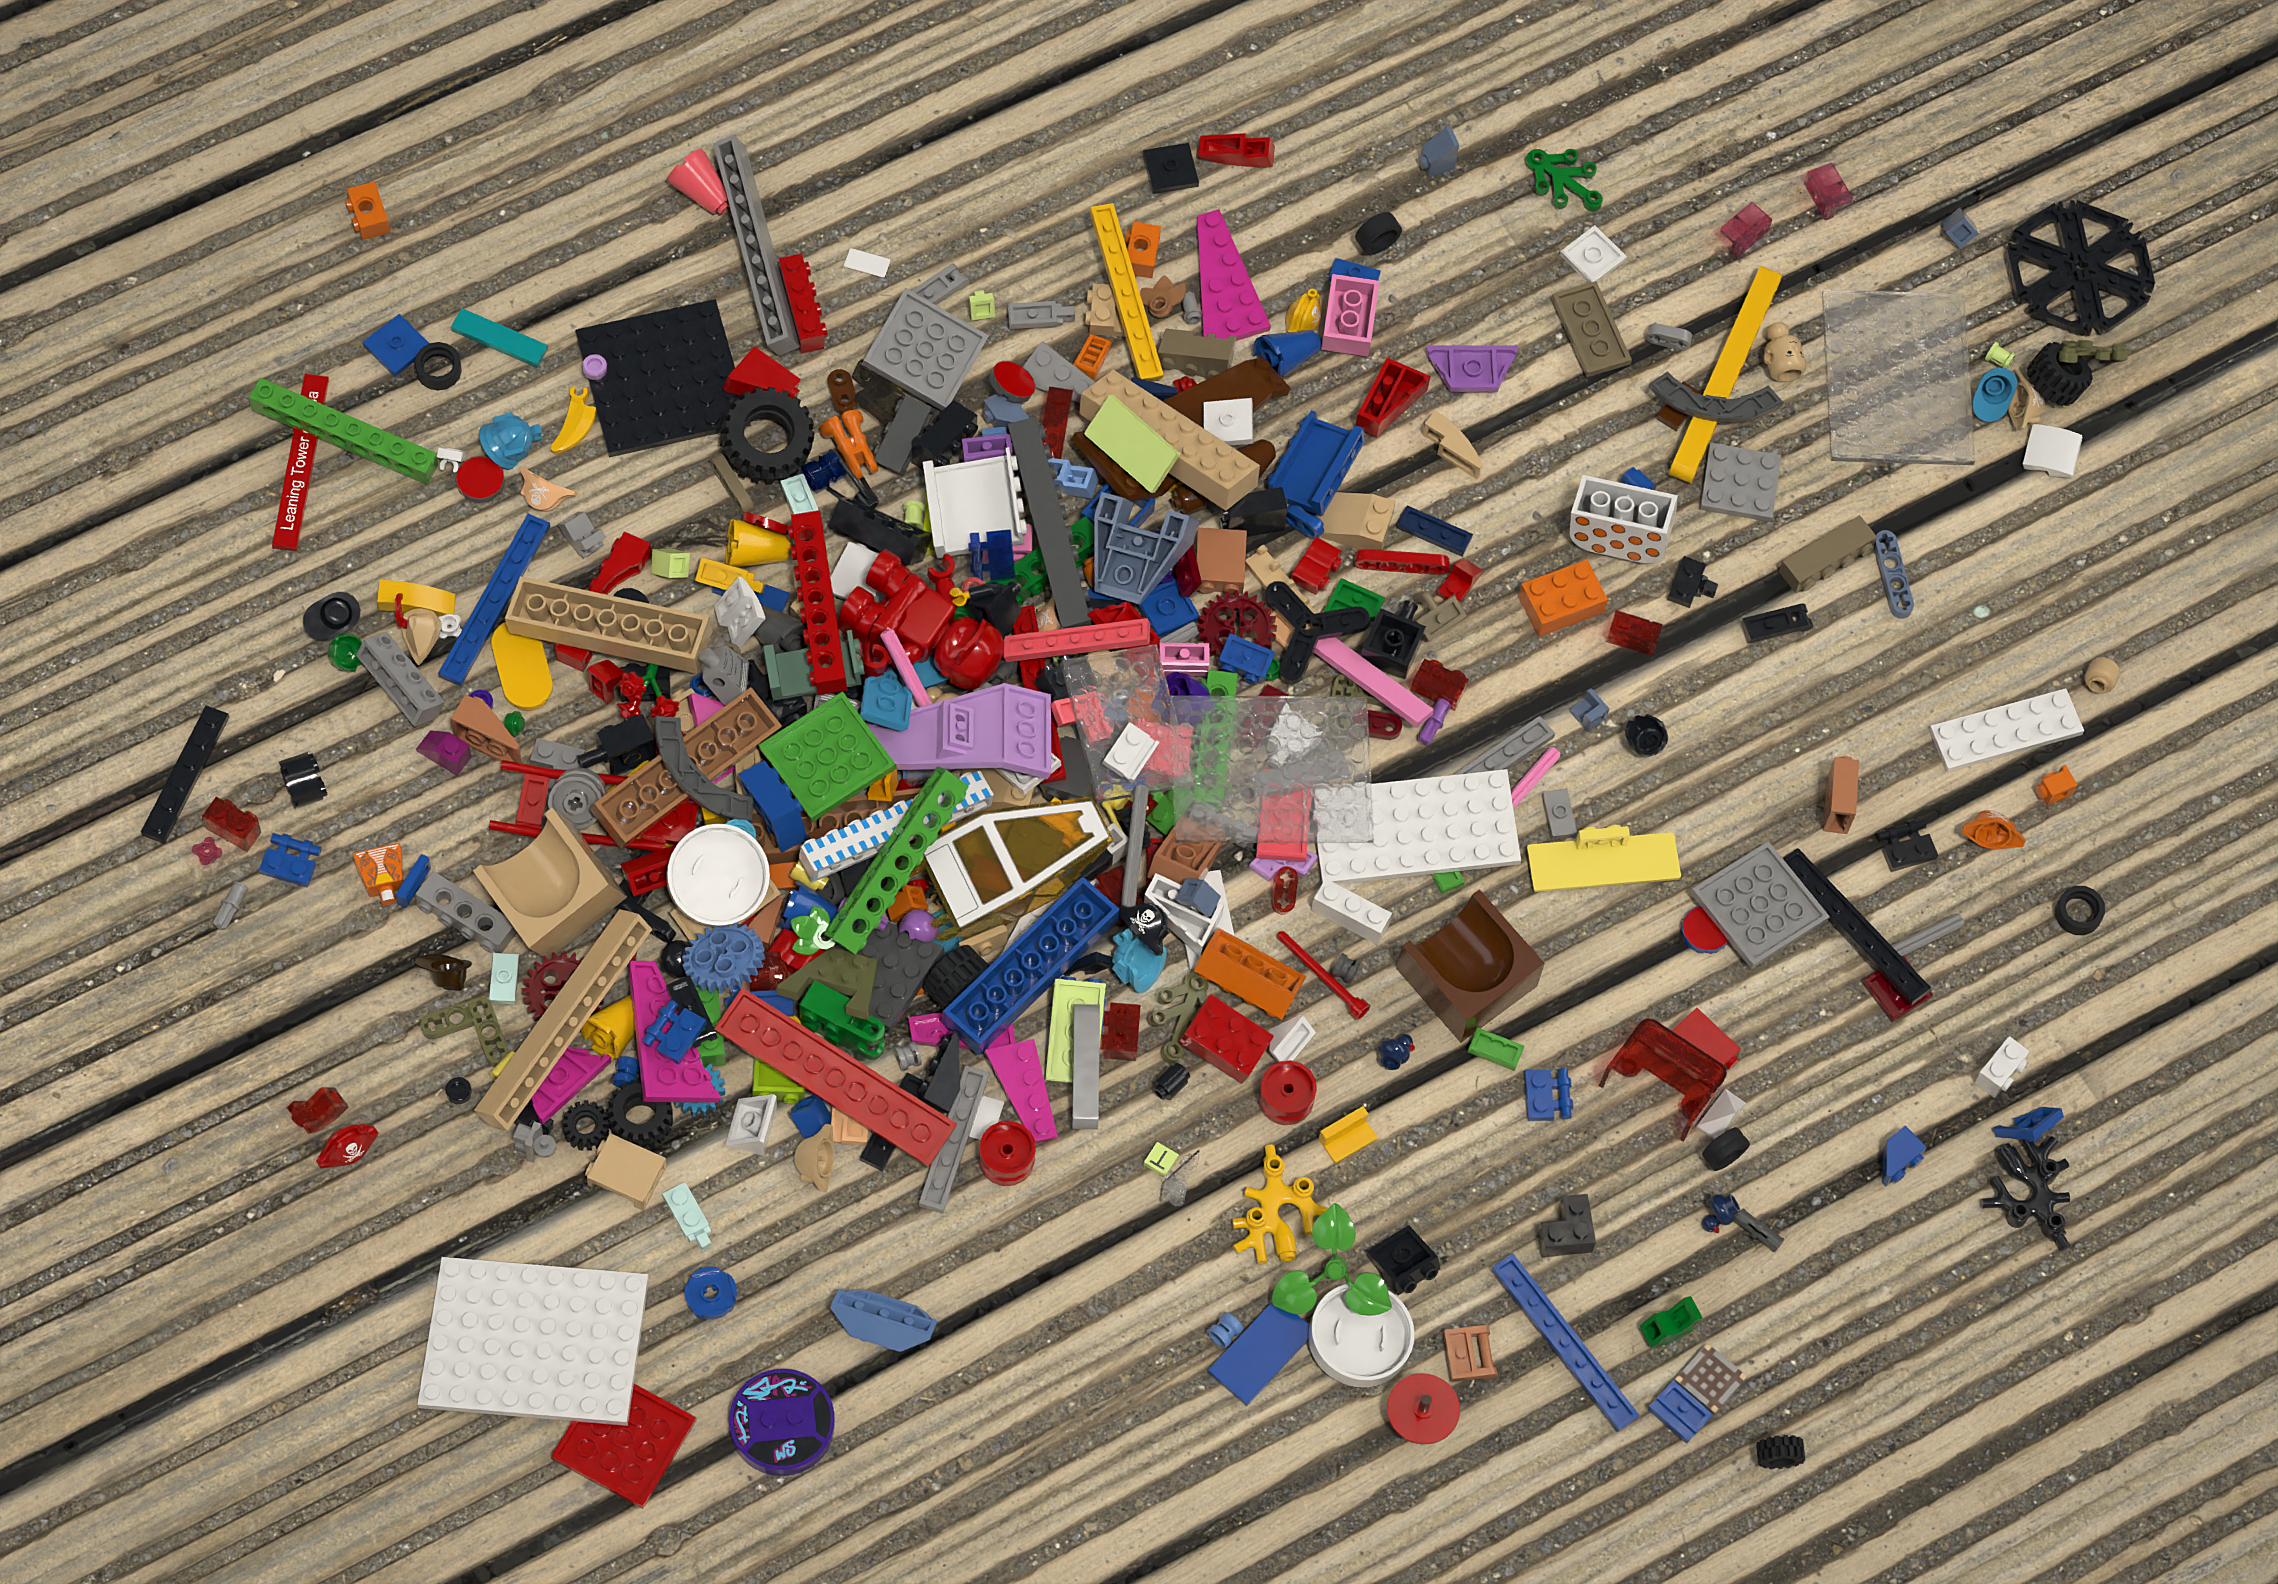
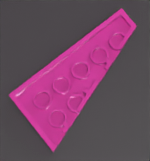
[1197,209,1271,341]
[628,961,721,1103]

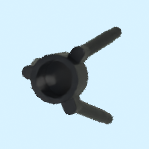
[826,458,879,509]

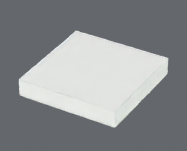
[1560,225,1627,283]

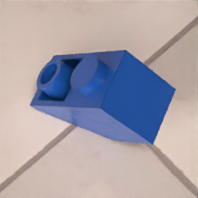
[1882,1125,1927,1187]

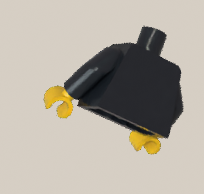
[950,582,1021,640]

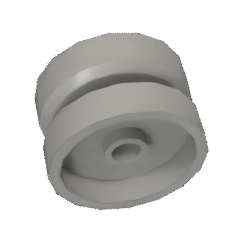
[548,767,608,830]

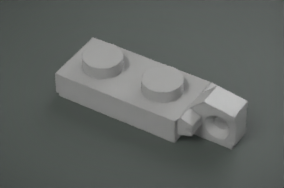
[1008,301,1075,329]

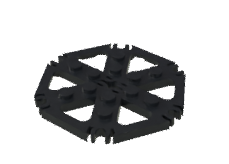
[2005,200,2155,336]

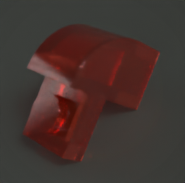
[287,1087,349,1134]

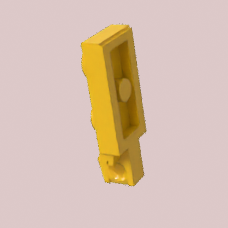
[695,557,766,593]

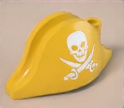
[1286,289,1322,332]

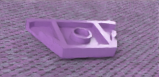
[1426,345,1518,392]

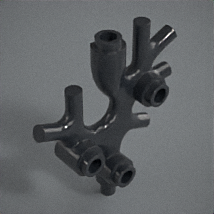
[1981,1136,2071,1251]

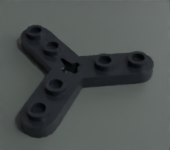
[1266,581,1370,684]

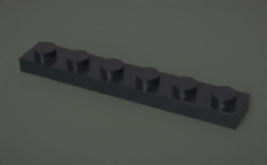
[141,705,230,844]

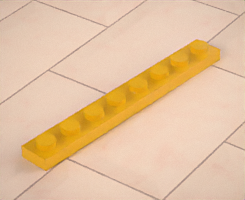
[1089,203,1164,381]

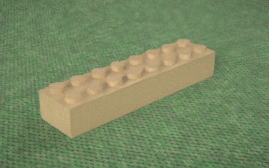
[1080,370,1260,510]
[505,576,713,673]

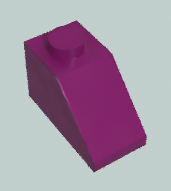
[416,730,471,776]

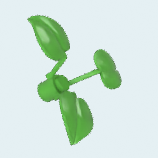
[1272,1203,1392,1316]

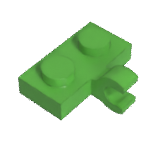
[1146,780,1197,835]

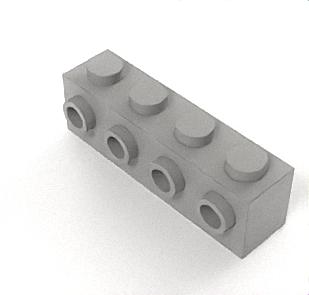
[356,631,445,727]

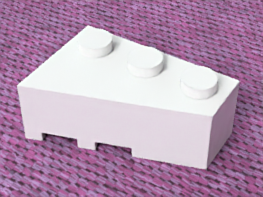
[1144,873,1224,957]

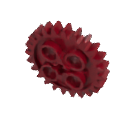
[1197,590,1277,662]
[522,951,604,1022]

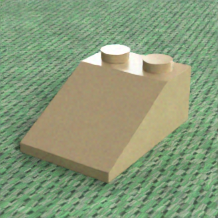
[1316,492,1396,550]
[961,768,1036,822]

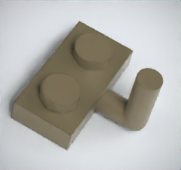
[1413,591,1467,642]

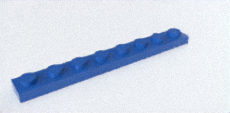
[438,514,550,686]
[1491,1253,1640,1432]

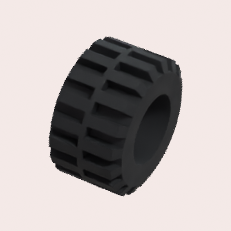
[2027,342,2093,406]
[923,944,990,1010]
[608,1080,673,1149]

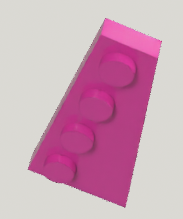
[908,1012,1016,1050]
[984,1039,1058,1143]

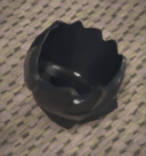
[1625,714,1668,757]

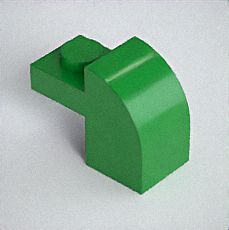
[1640,1296,1703,1348]

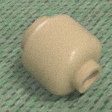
[2084,657,2120,693]

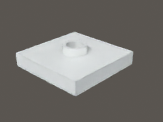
[1204,398,1253,445]

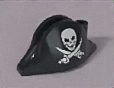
[1118,903,1170,956]

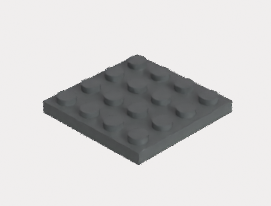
[806,920,945,1032]

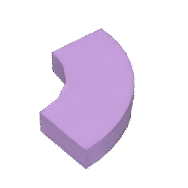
[1249,851,1319,882]

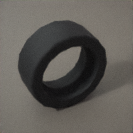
[1355,212,1402,255]
[415,342,462,391]
[2055,886,2105,935]

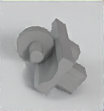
[513,1121,556,1163]

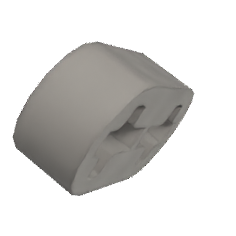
[1646,323,1692,350]

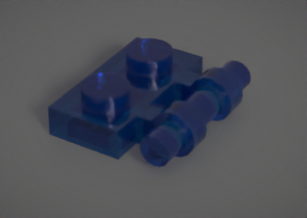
[968,529,1016,582]

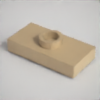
[959,924,1008,956]

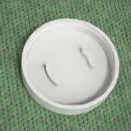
[666,824,770,927]
[1308,1284,1414,1387]

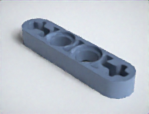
[1873,530,1914,619]

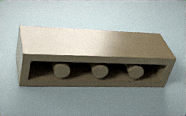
[1779,515,1877,593]

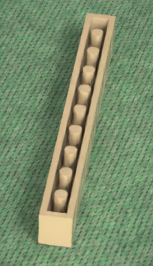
[474,909,652,1131]

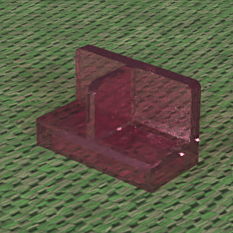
[1804,163,1853,221]
[1720,202,1773,259]

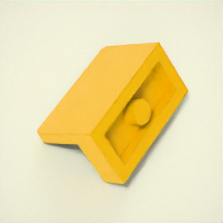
[1318,1106,1377,1164]

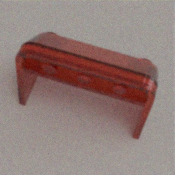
[1599,1018,1727,1142]

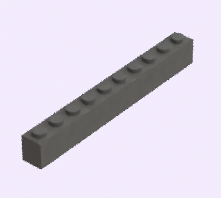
[1008,417,1093,629]

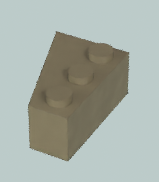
[1157,328,1236,379]

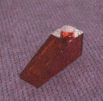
[1042,386,1073,459]

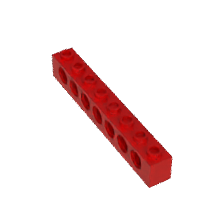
[788,510,848,695]

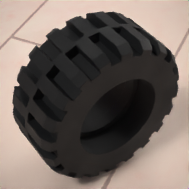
[719,387,815,484]

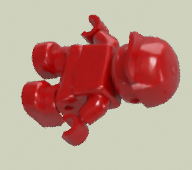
[838,549,1004,689]

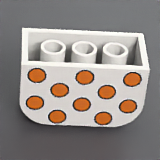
[1570,475,1678,563]

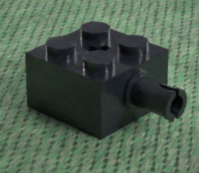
[1361,600,1426,679]
[747,659,807,725]
[577,714,656,775]

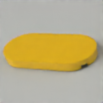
[491,622,553,711]

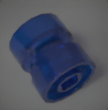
[801,449,847,494]

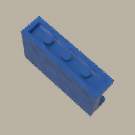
[1267,410,1365,516]

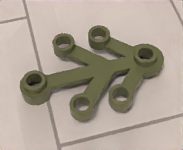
[2058,340,2131,363]
[1150,972,1209,1063]

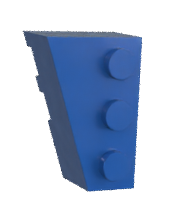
[738,760,807,853]

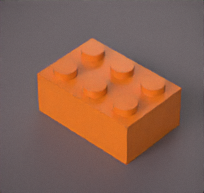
[1518,559,1608,637]

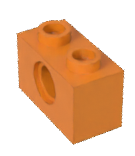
[345,181,390,240]
[1125,221,1161,278]

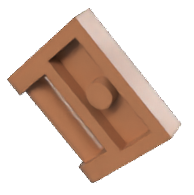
[1443,1325,1498,1382]

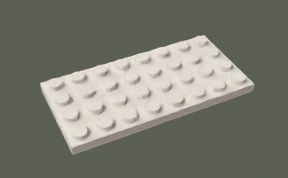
[1310,769,1521,884]

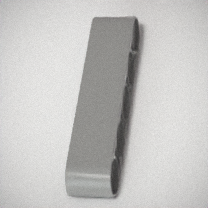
[1072,1004,1100,1130]

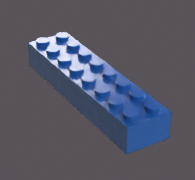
[942,877,1120,1055]

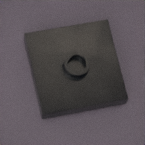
[1143,143,1199,194]

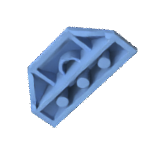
[830,1289,937,1352]

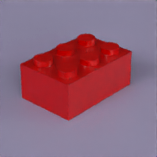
[1178,994,1274,1084]

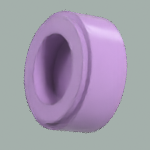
[583,354,607,380]

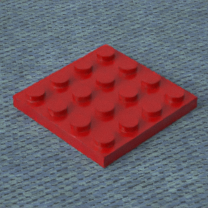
[551,1384,697,1509]

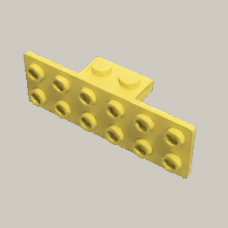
[1527,825,1681,892]

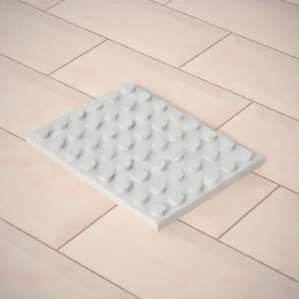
[417,1257,649,1426]

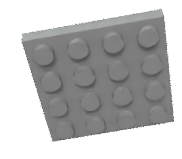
[862,288,989,411]
[1690,841,1830,969]

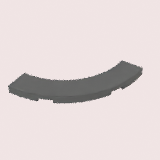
[1648,371,1784,422]
[654,716,753,823]

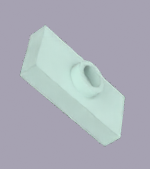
[489,953,519,1005]

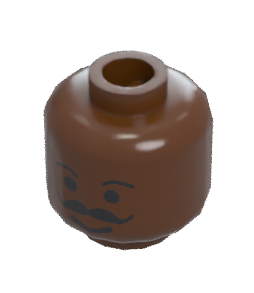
[1172,483,1209,515]

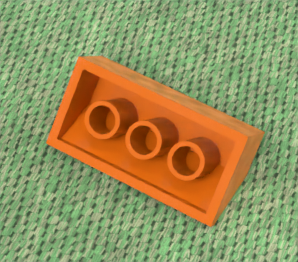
[1193,927,1307,1020]

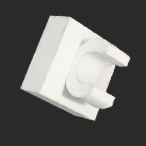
[437,447,467,473]

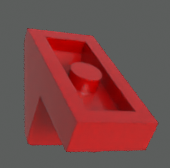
[1436,558,1484,603]
[587,660,625,705]

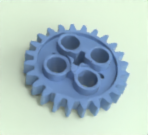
[682,923,765,994]

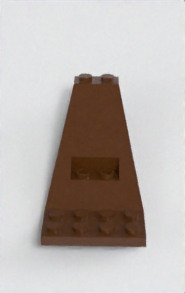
[1072,358,1291,502]

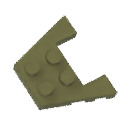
[776,947,878,1020]

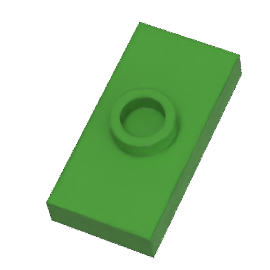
[1468,1027,1525,1071]

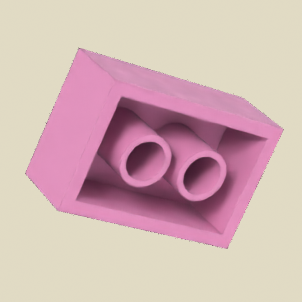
[1321,274,1380,357]

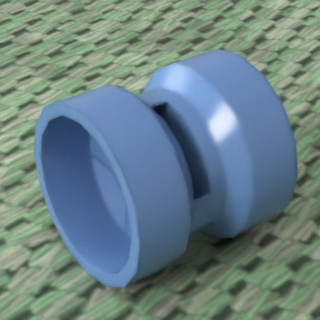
[1207,1312,1244,1349]

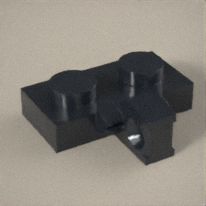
[1667,556,1718,608]

